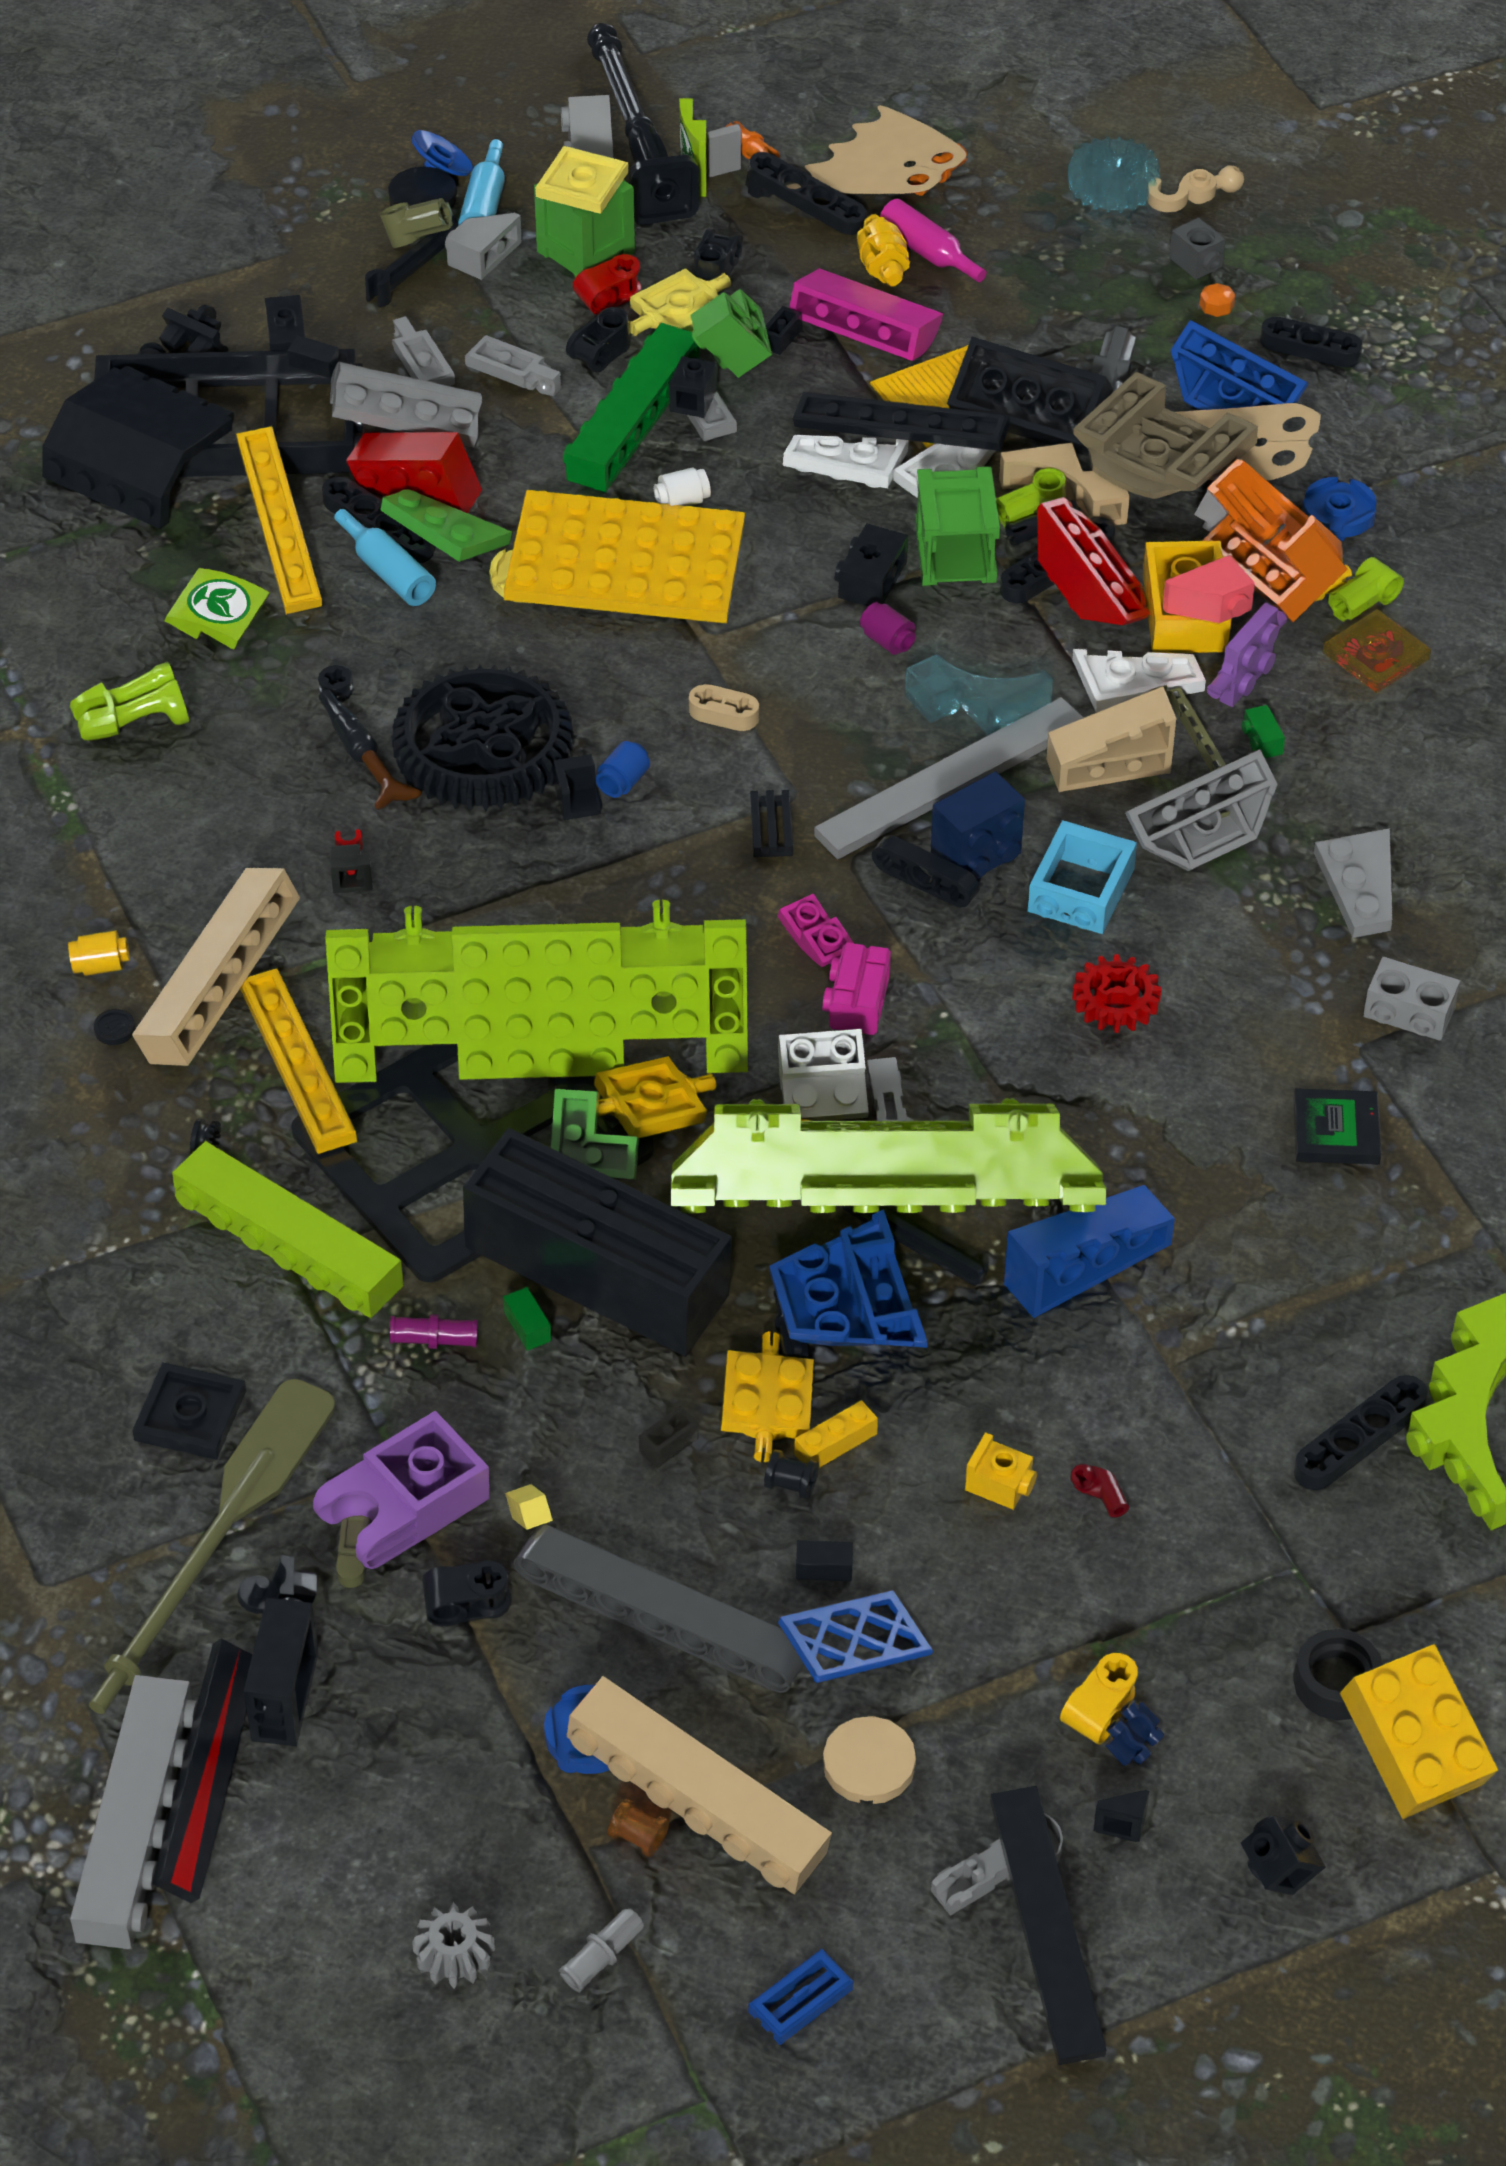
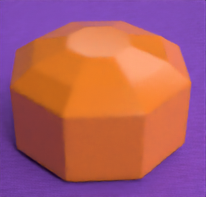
[1199,283,1235,317]

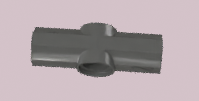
[1091,327,1136,393]

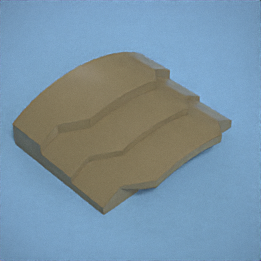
[1073,372,1258,499]

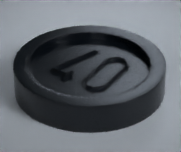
[94,1009,135,1045]

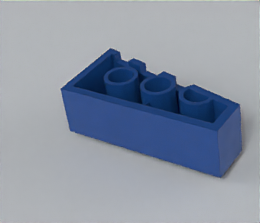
[1004,1185,1175,1318]

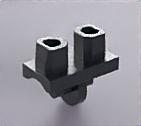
[159,304,229,353]
[237,1555,317,1614]

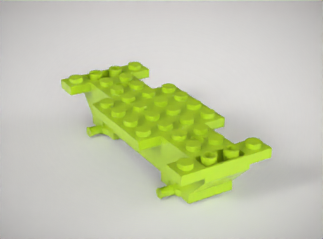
[325,899,748,1083]
[671,1098,1106,1213]

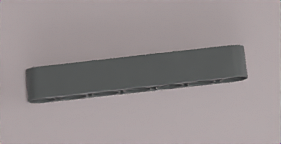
[513,1525,804,1693]

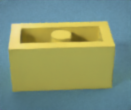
[505,1484,553,1530]

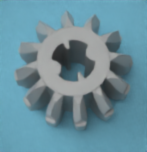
[412,1902,495,1989]

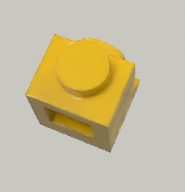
[965,1432,1037,1510]

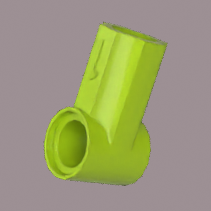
[996,468,1066,528]
[1328,557,1404,622]

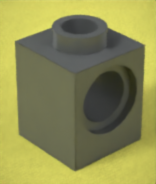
[1169,218,1225,280]

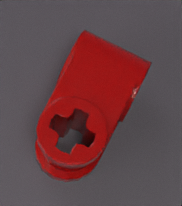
[572,254,641,314]

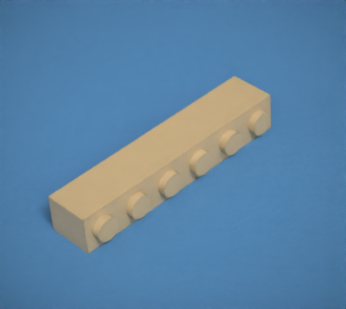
[132,868,300,1066]
[567,1676,832,1895]

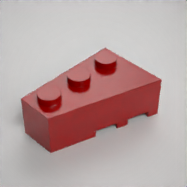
[346,432,482,513]

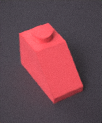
[1163,555,1255,623]

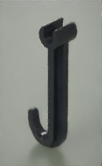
[365,216,458,307]

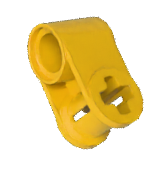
[1060,1653,1138,1745]

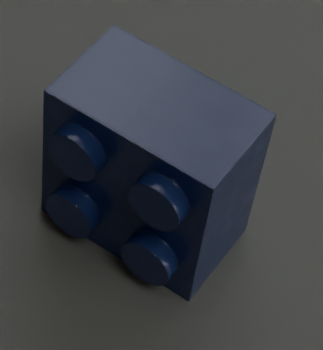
[930,771,1025,879]

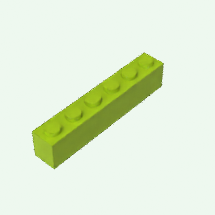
[172,1141,403,1319]

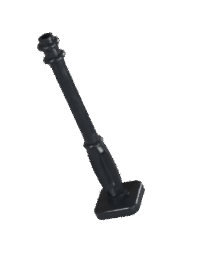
[587,23,699,225]

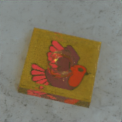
[1323,609,1431,693]

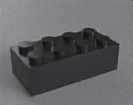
[947,336,1114,457]

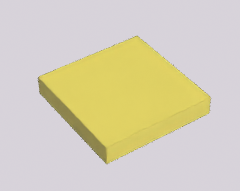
[535,146,628,214]

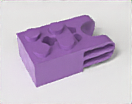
[313,1410,490,1569]

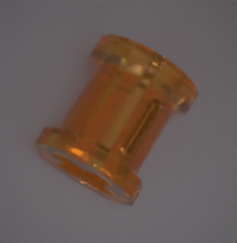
[607,1798,669,1857]

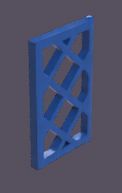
[778,1590,933,1683]

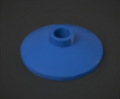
[411,130,473,176]

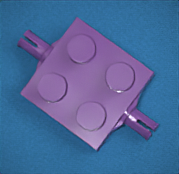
[1207,603,1287,707]

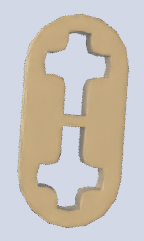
[689,684,759,731]

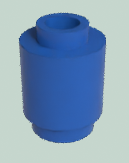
[596,741,650,798]

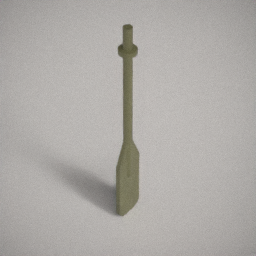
[89,1379,335,1714]

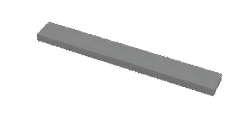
[814,697,1084,860]

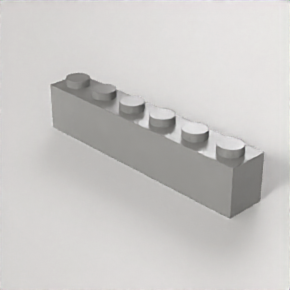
[70,1675,198,1950]

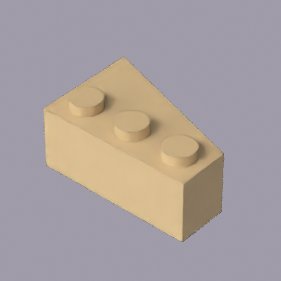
[1046,686,1176,792]

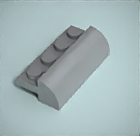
[330,362,482,448]

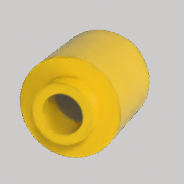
[68,930,130,976]

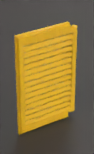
[870,345,968,408]

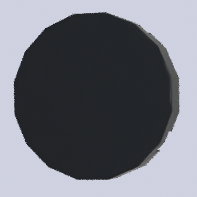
[388,167,457,208]

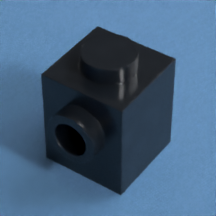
[669,356,717,418]

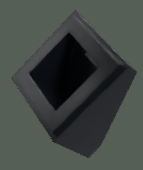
[1093,1790,1150,1842]

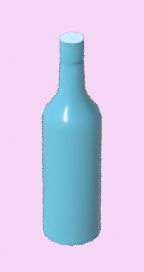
[458,139,505,226]
[334,509,436,606]

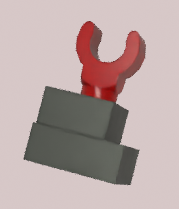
[330,829,373,893]

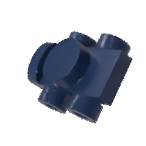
[1105,1700,1164,1766]

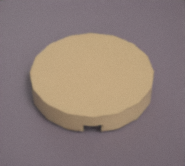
[823,1716,916,1804]

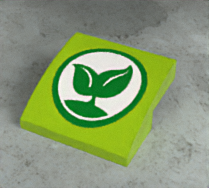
[679,98,707,197]
[164,568,270,650]

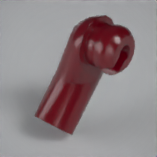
[1070,1464,1129,1518]

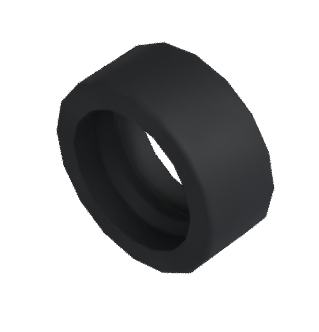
[1293,1629,1383,1721]

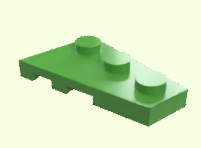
[380,489,512,562]

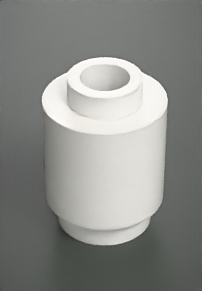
[654,467,711,506]

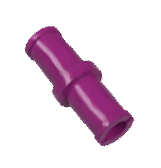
[390,1314,478,1349]

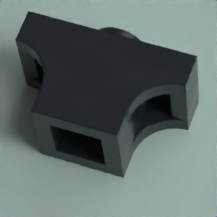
[265,295,305,351]

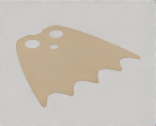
[786,105,966,194]

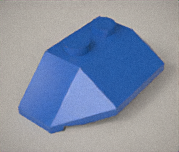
[1171,320,1308,410]

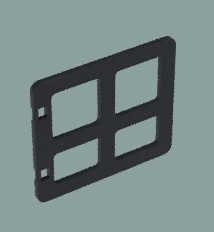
[291,1044,654,1282]

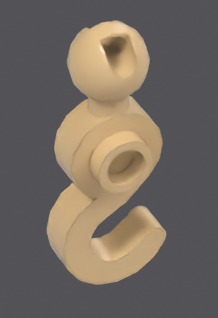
[1147,166,1244,212]

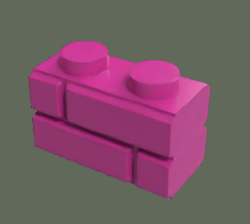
[822,942,891,1035]

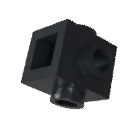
[1241,1815,1326,1895]

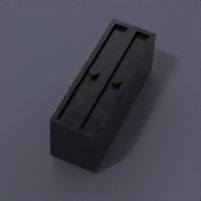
[463,1127,732,1357]

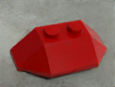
[1037,497,1150,625]

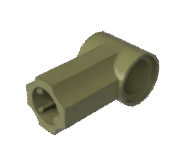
[379,198,453,248]

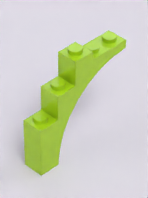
[1406,1293,1506,1530]

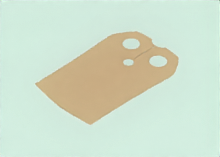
[1175,403,1321,480]

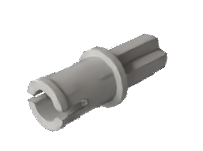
[559,1909,644,1993]

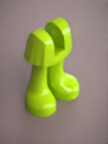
[70,662,189,741]

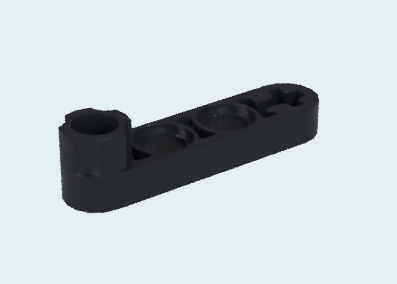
[745,152,866,235]

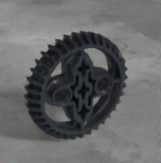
[391,664,574,811]

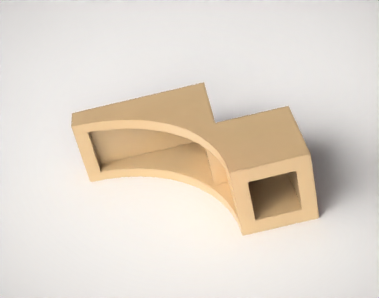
[999,443,1130,525]

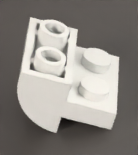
[778,1029,869,1121]

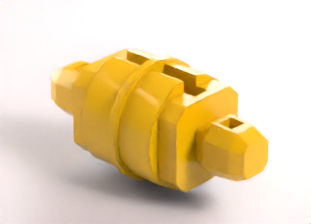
[857,214,910,287]

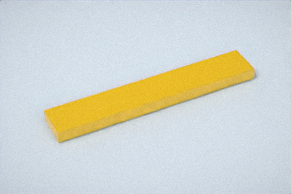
[236,426,322,614]
[240,968,357,1154]

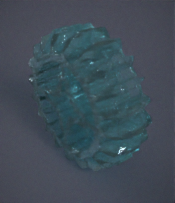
[1067,136,1160,213]

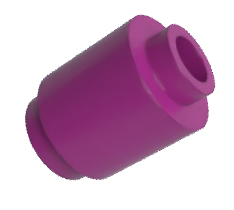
[860,602,916,655]

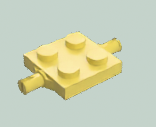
[629,268,731,336]

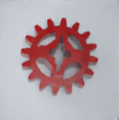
[1072,954,1162,1033]

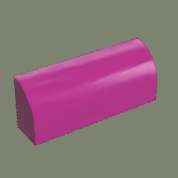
[789,268,943,361]

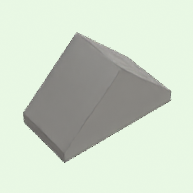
[706,124,741,177]

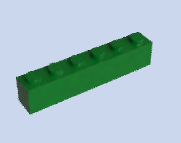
[563,323,700,493]

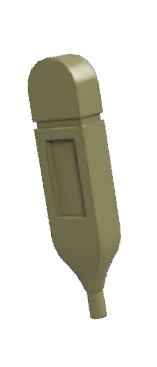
[336,1515,372,1588]

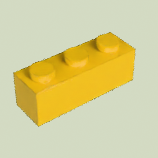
[794,1400,878,1468]

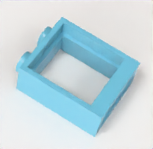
[1028,820,1137,934]

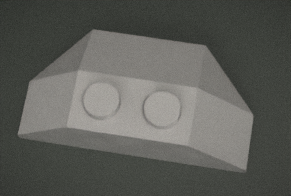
[1125,749,1278,871]

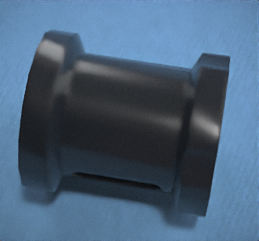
[764,1449,819,1500]

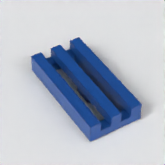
[748,1949,853,2045]

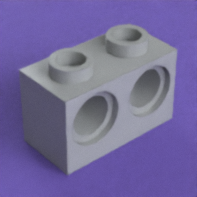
[1363,957,1461,1041]

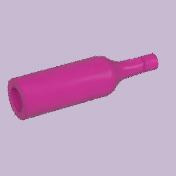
[880,199,987,282]

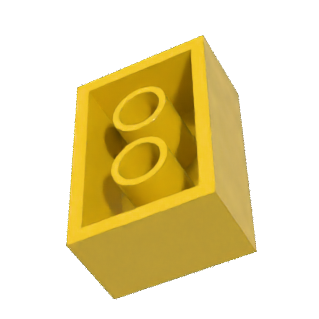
[1143,541,1232,653]
[1340,1644,1498,1819]

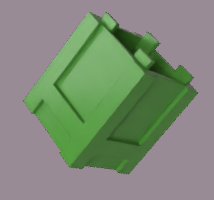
[534,180,635,278]
[915,467,1000,586]

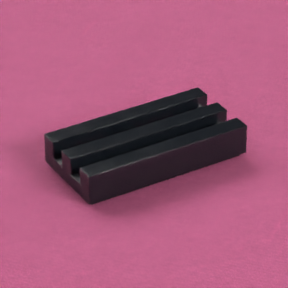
[750,790,793,857]

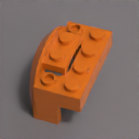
[1202,459,1347,622]

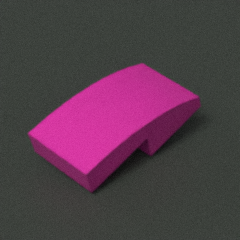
[778,894,854,967]

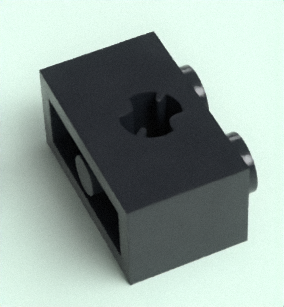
[834,523,908,606]

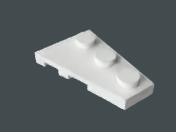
[1072,649,1206,712]

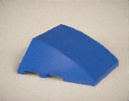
[769,1209,928,1348]

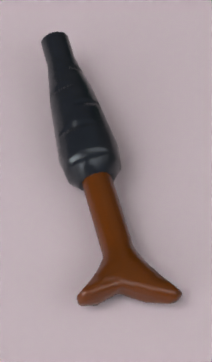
[318,689,422,810]

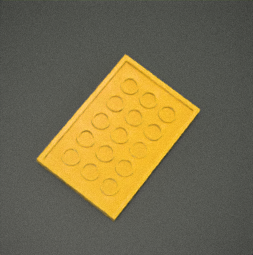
[504,490,745,624]

